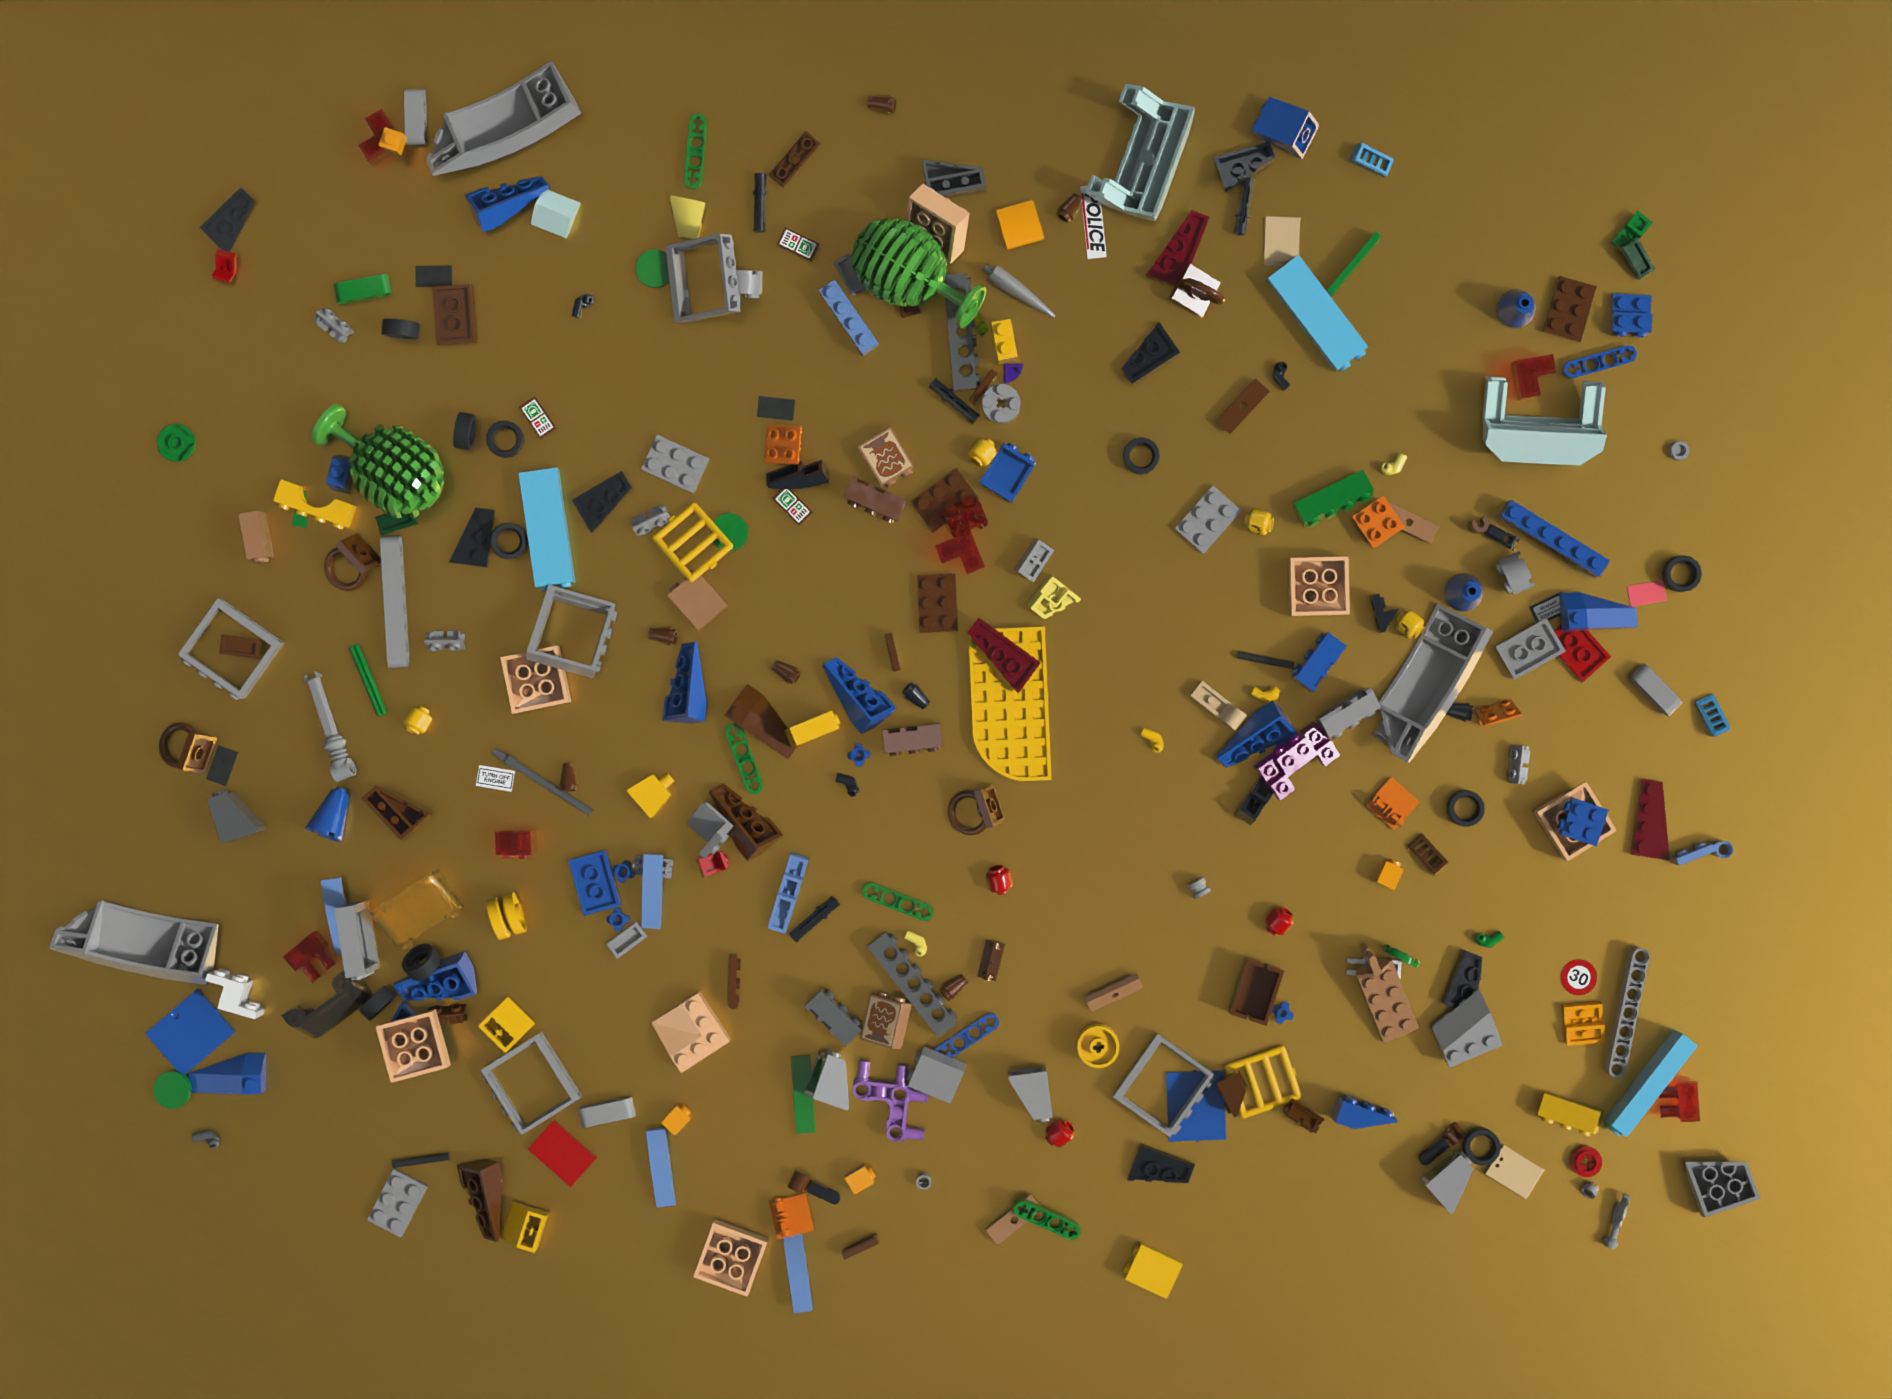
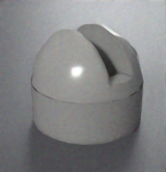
[916,1172,931,1190]
[1581,1182,1599,1199]

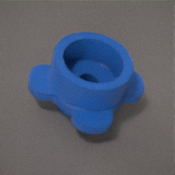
[847,744,870,767]
[613,860,635,883]
[606,908,629,931]
[1272,1002,1294,1024]

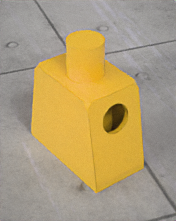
[627,772,675,818]

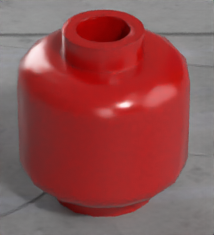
[986,865,1013,895]
[1265,907,1294,936]
[1045,1119,1075,1148]

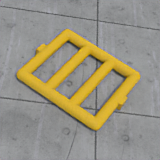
[652,502,733,582]
[1223,1045,1302,1119]

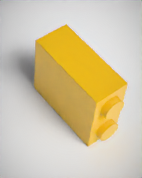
[991,319,1018,365]
[784,711,840,748]
[1123,1241,1183,1299]

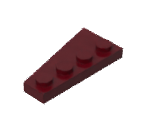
[1146,210,1209,287]
[968,618,1041,693]
[1630,779,1670,861]

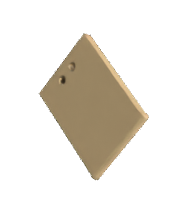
[1264,216,1301,267]
[1485,1144,1545,1199]

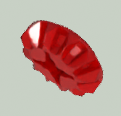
[1571,1146,1602,1177]

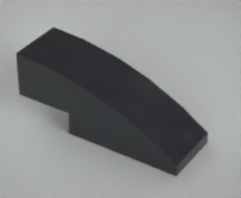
[766,459,829,489]
[1235,777,1273,825]

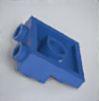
[1610,294,1652,338]
[1557,797,1609,846]

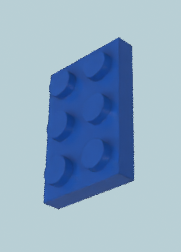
[568,850,621,916]

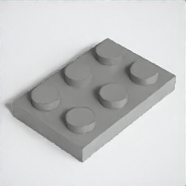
[641,434,710,494]
[1175,486,1241,554]
[1495,618,1565,680]
[367,1168,428,1238]

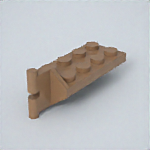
[1355,943,1419,1043]

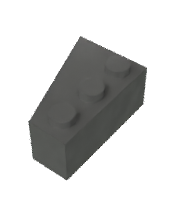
[922,159,986,198]
[804,987,862,1046]

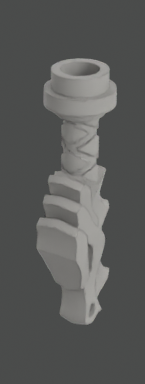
[1604,1194,1631,1249]

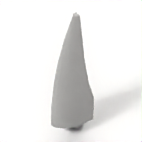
[982,264,1056,318]

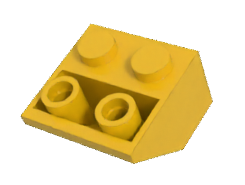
[478,997,535,1053]
[501,1201,549,1253]

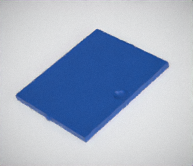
[145,989,235,1075]
[1166,1070,1226,1142]

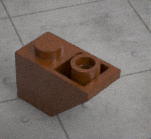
[1216,1070,1247,1117]

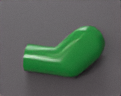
[1476,931,1505,948]

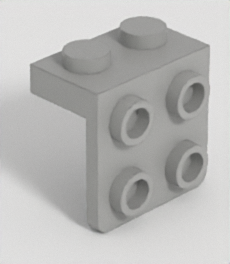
[687,802,733,859]

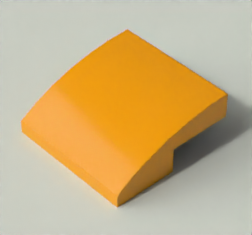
[996,200,1044,250]
[1562,1001,1605,1046]

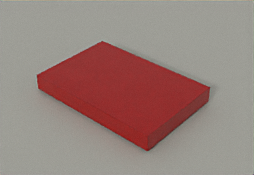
[1554,623,1611,682]
[528,1120,597,1187]

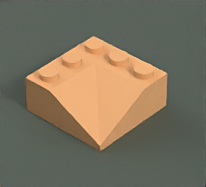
[906,184,970,264]
[1288,557,1350,616]
[500,646,572,714]
[1533,782,1617,861]
[652,991,731,1073]
[376,1009,451,1083]
[693,1219,769,1297]

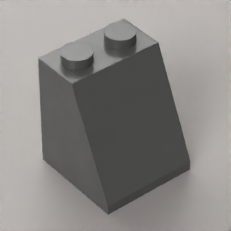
[207,790,267,843]

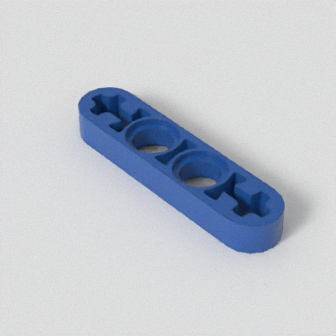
[1562,345,1637,379]
[934,1013,999,1058]

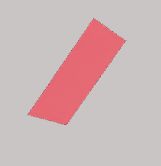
[1627,580,1667,607]

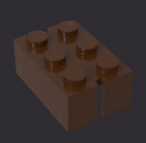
[1228,957,1284,1026]

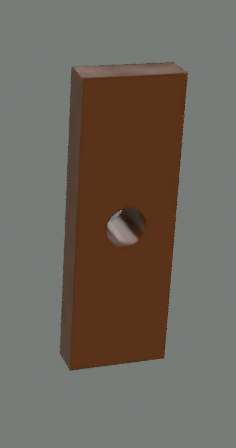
[769,131,821,188]
[1216,379,1270,434]

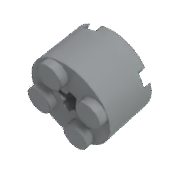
[736,270,763,298]
[982,384,1021,424]
[1495,551,1535,595]

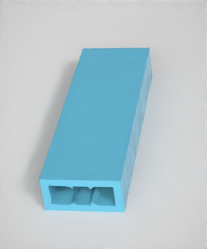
[1266,255,1368,372]
[518,467,575,591]
[1604,1030,1698,1137]

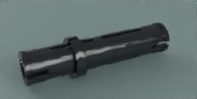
[753,173,768,232]
[1234,177,1255,236]
[929,378,980,424]
[789,896,840,942]

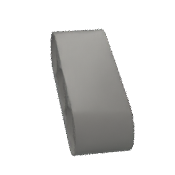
[404,89,427,145]
[1630,663,1682,716]
[578,1097,636,1128]

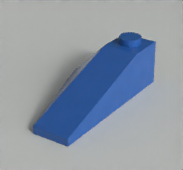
[465,176,549,232]
[662,642,707,723]
[1216,700,1298,768]
[393,951,477,1001]
[189,1053,266,1094]

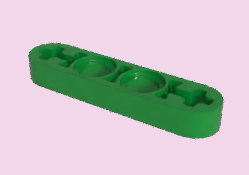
[684,114,707,190]
[725,723,764,794]
[862,882,933,921]
[1012,1198,1081,1240]

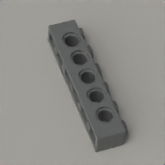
[944,273,980,392]
[867,932,957,1038]

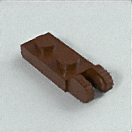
[727,954,741,1009]

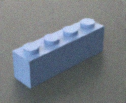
[819,279,879,356]

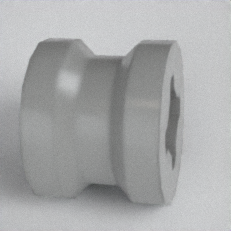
[1187,877,1211,899]

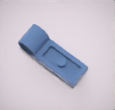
[1672,840,1733,866]

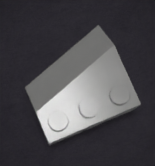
[1315,688,1381,739]
[1431,988,1503,1068]
[1685,1162,1760,1217]

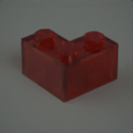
[358,109,405,166]
[1511,354,1556,401]
[935,531,985,575]
[495,830,537,859]

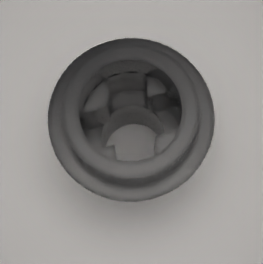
[902,682,930,710]
[1446,703,1474,722]

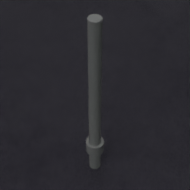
[492,748,593,816]

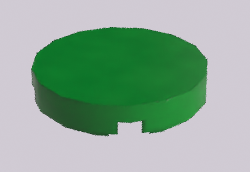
[636,249,669,288]
[157,424,196,462]
[710,513,749,551]
[1383,944,1420,968]
[153,1070,192,1109]

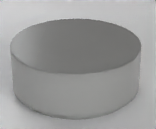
[1669,441,1689,461]

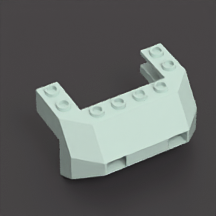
[1086,83,1195,221]
[1482,376,1607,466]

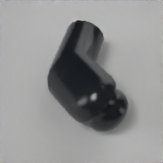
[571,294,594,318]
[1272,361,1290,391]
[835,773,859,797]

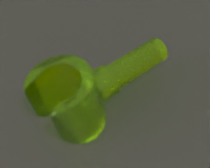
[975,311,988,336]

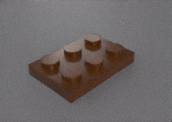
[1543,276,1597,342]
[432,284,476,345]
[910,468,979,533]
[917,574,958,633]

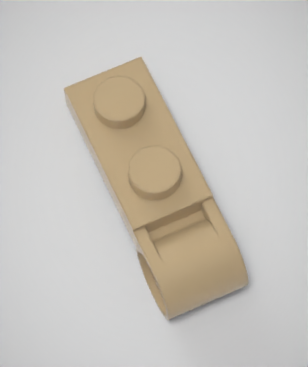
[1190,681,1247,730]

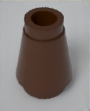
[867,95,897,114]
[1056,193,1083,223]
[648,627,678,646]
[771,660,801,685]
[559,763,579,791]
[939,974,968,1001]

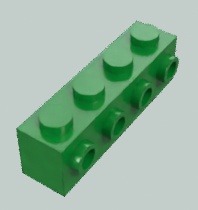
[1294,470,1374,528]

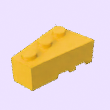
[1538,1093,1604,1136]

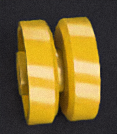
[487,892,527,940]
[1076,1023,1120,1068]

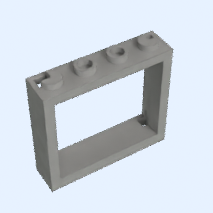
[666,233,741,323]
[526,585,618,678]
[178,598,284,700]
[334,900,380,980]
[481,1031,582,1135]
[1113,1033,1215,1137]

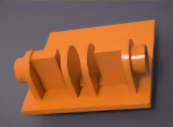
[764,425,802,464]
[1352,495,1405,549]
[1474,699,1522,726]
[1366,777,1420,831]
[769,1193,815,1240]

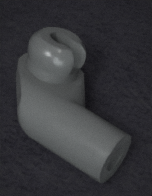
[192,1130,220,1149]

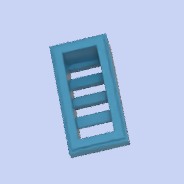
[1349,142,1394,177]
[1695,694,1731,737]

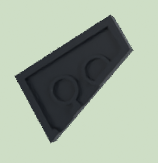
[1214,142,1275,193]
[199,187,255,252]
[1121,322,1180,386]
[572,471,632,533]
[449,508,495,568]
[1442,950,1482,1008]
[1127,1144,1195,1183]

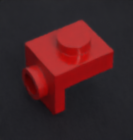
[212,249,237,283]
[696,851,729,878]

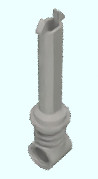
[304,671,356,782]

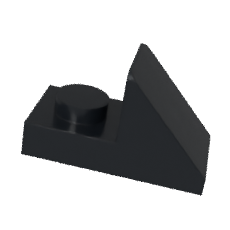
[1369,594,1399,633]

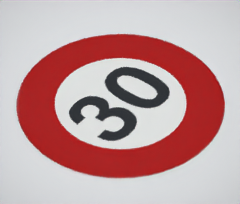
[1561,959,1597,996]

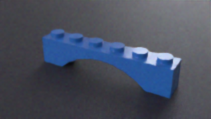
[1497,500,1610,578]

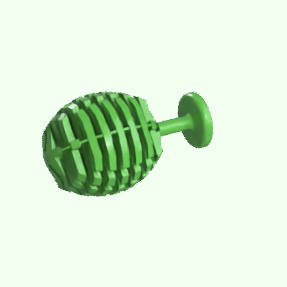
[850,218,986,328]
[311,404,444,519]

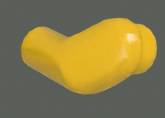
[1250,686,1280,703]
[1141,728,1164,753]

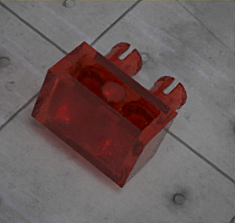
[940,494,988,538]
[283,931,336,983]
[1659,1081,1701,1122]

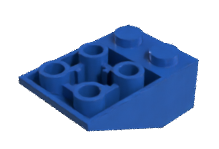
[1331,1094,1398,1129]

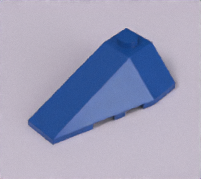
[1559,592,1638,632]
[822,657,896,734]

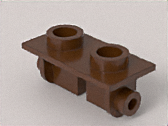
[977,940,1005,981]
[427,1003,467,1025]
[1283,1098,1324,1133]

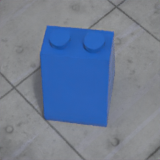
[1252,96,1319,159]

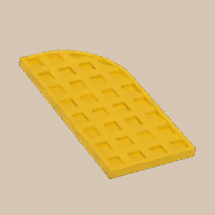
[968,626,1052,781]

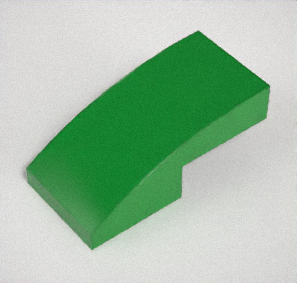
[1611,211,1653,251]

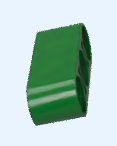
[333,274,392,304]

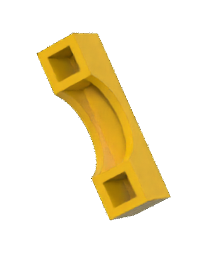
[273,479,357,530]

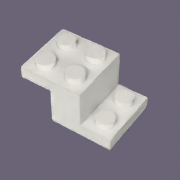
[205,968,265,1019]

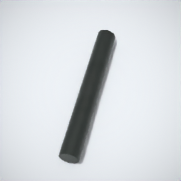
[1237,651,1295,669]
[392,1152,450,1168]

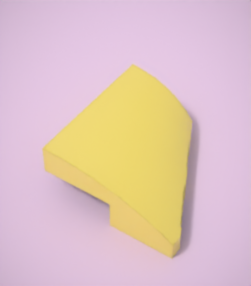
[670,196,706,240]
[1027,574,1081,619]

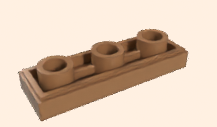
[1388,501,1439,544]
[1084,974,1143,1012]
[986,1194,1040,1245]

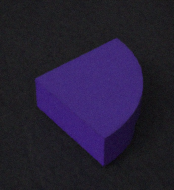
[1004,364,1023,384]

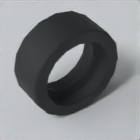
[381,319,420,339]
[453,412,476,450]
[486,421,524,458]
[1123,437,1160,475]
[490,523,527,559]
[1662,555,1702,592]
[1446,790,1485,827]
[402,944,441,981]
[359,986,395,1021]
[1462,1127,1501,1166]

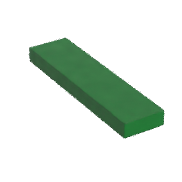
[1326,231,1381,297]
[791,1055,816,1134]

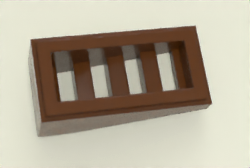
[1408,834,1449,876]

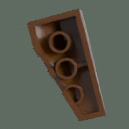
[724,684,797,759]
[709,784,783,861]
[457,1159,502,1242]

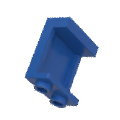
[979,442,1036,503]

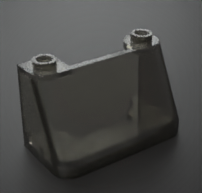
[281,970,372,1038]

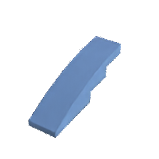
[767,852,809,934]
[642,853,664,929]
[321,877,347,955]
[646,1127,676,1207]
[783,1234,813,1314]

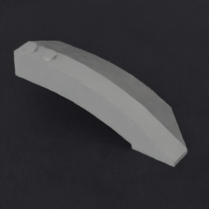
[426,61,581,176]
[1379,603,1493,763]
[49,900,219,985]

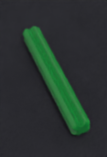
[349,644,387,717]

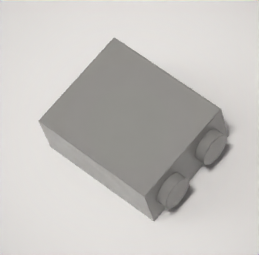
[907,1047,967,1104]

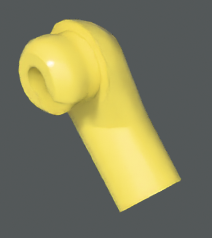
[1381,453,1407,475]
[904,931,927,957]

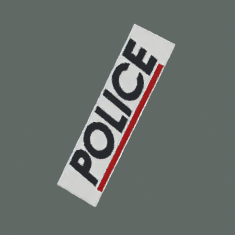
[1080,186,1107,259]

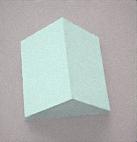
[531,190,581,239]

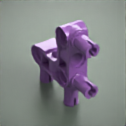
[853,1060,928,1142]

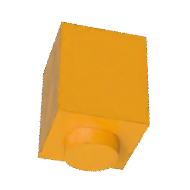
[379,127,407,156]
[1374,859,1404,890]
[661,1104,692,1136]
[845,1164,876,1195]

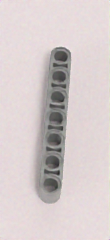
[380,535,409,668]
[1605,947,1650,1078]

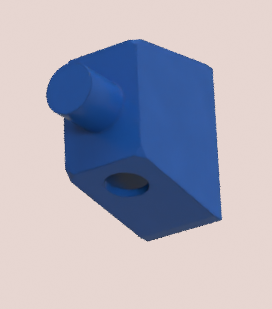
[327,454,353,494]

